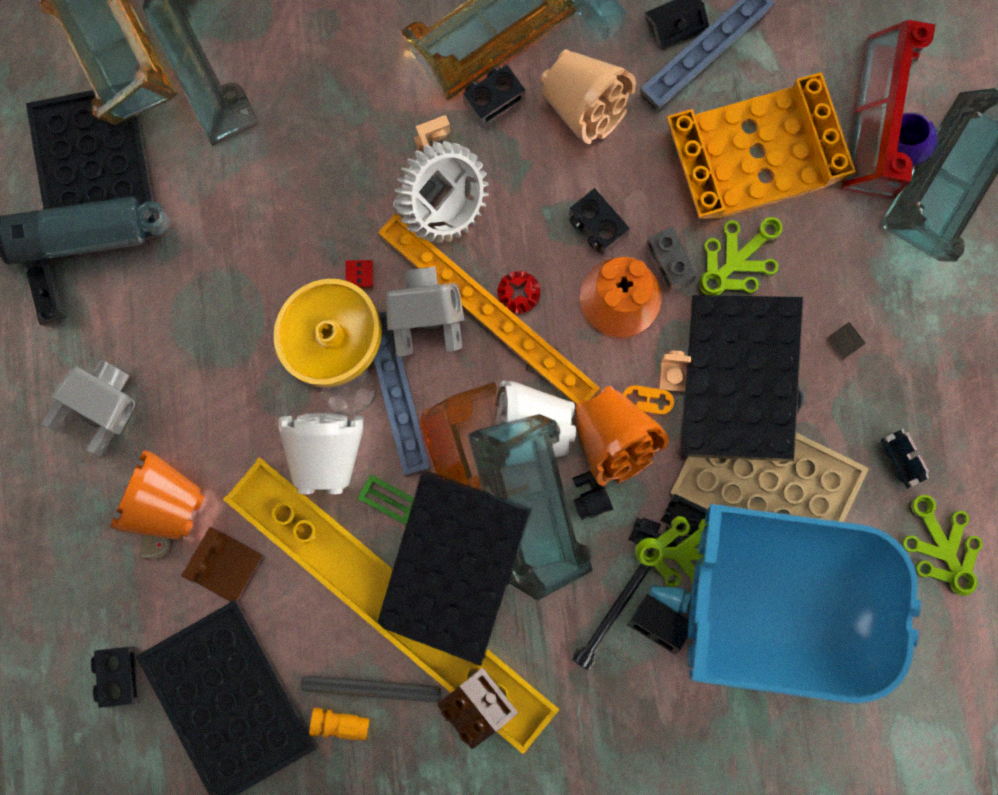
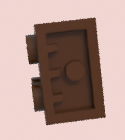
[181,527,263,602]
[437,668,518,749]

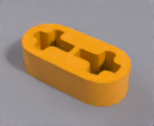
[623,385,674,416]

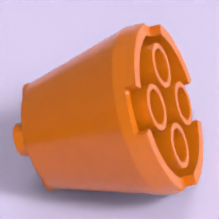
[580,257,662,339]
[574,386,669,486]
[109,449,205,540]

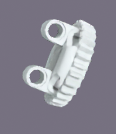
[393,141,489,243]

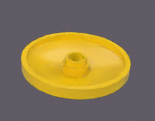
[274,279,382,387]

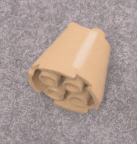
[540,49,636,144]

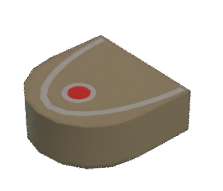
[141,535,172,559]

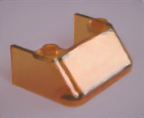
[420,382,529,499]

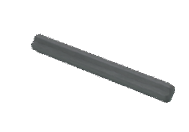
[301,676,441,702]

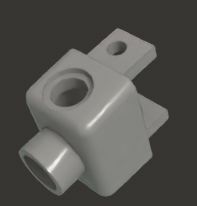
[385,267,465,357]
[41,359,135,457]

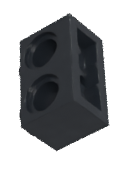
[463,65,525,128]
[569,188,630,255]
[91,647,139,708]

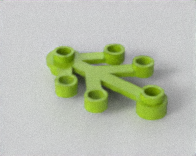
[698,217,783,296]
[901,495,983,596]
[635,516,708,587]

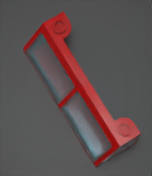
[841,19,936,200]

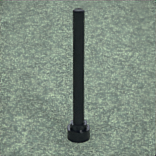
[571,551,652,671]

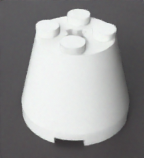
[491,381,576,465]
[278,413,363,494]

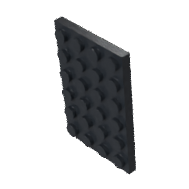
[26,82,160,259]
[680,295,804,462]
[377,470,532,666]
[136,600,317,795]

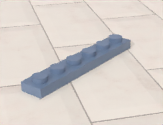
[640,0,775,110]
[374,311,431,476]

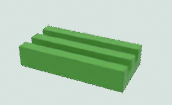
[357,474,414,525]

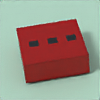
[345,260,374,289]

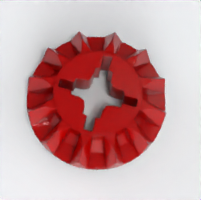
[497,270,541,314]

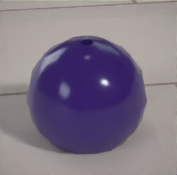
[897,112,937,166]

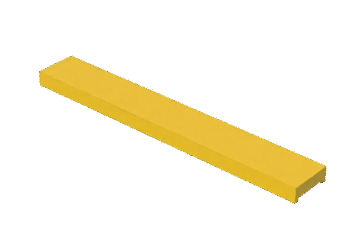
[223,457,560,754]

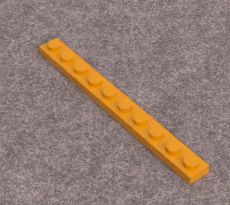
[378,213,600,406]

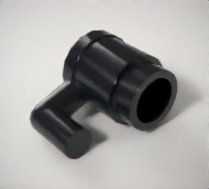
[572,470,613,520]

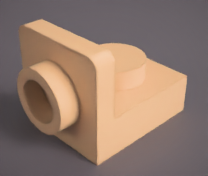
[413,115,451,152]
[659,350,691,393]

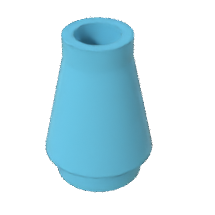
[650,584,691,615]

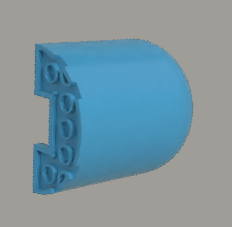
[687,504,921,703]

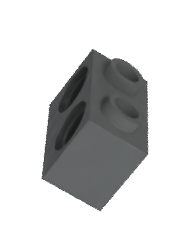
[646,226,697,293]

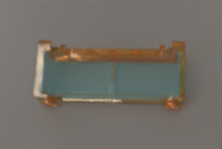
[38,0,178,125]
[400,0,576,101]

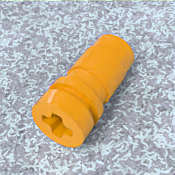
[309,707,370,741]

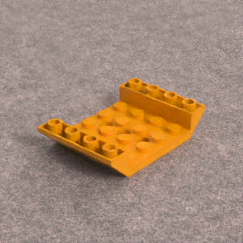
[666,72,856,219]

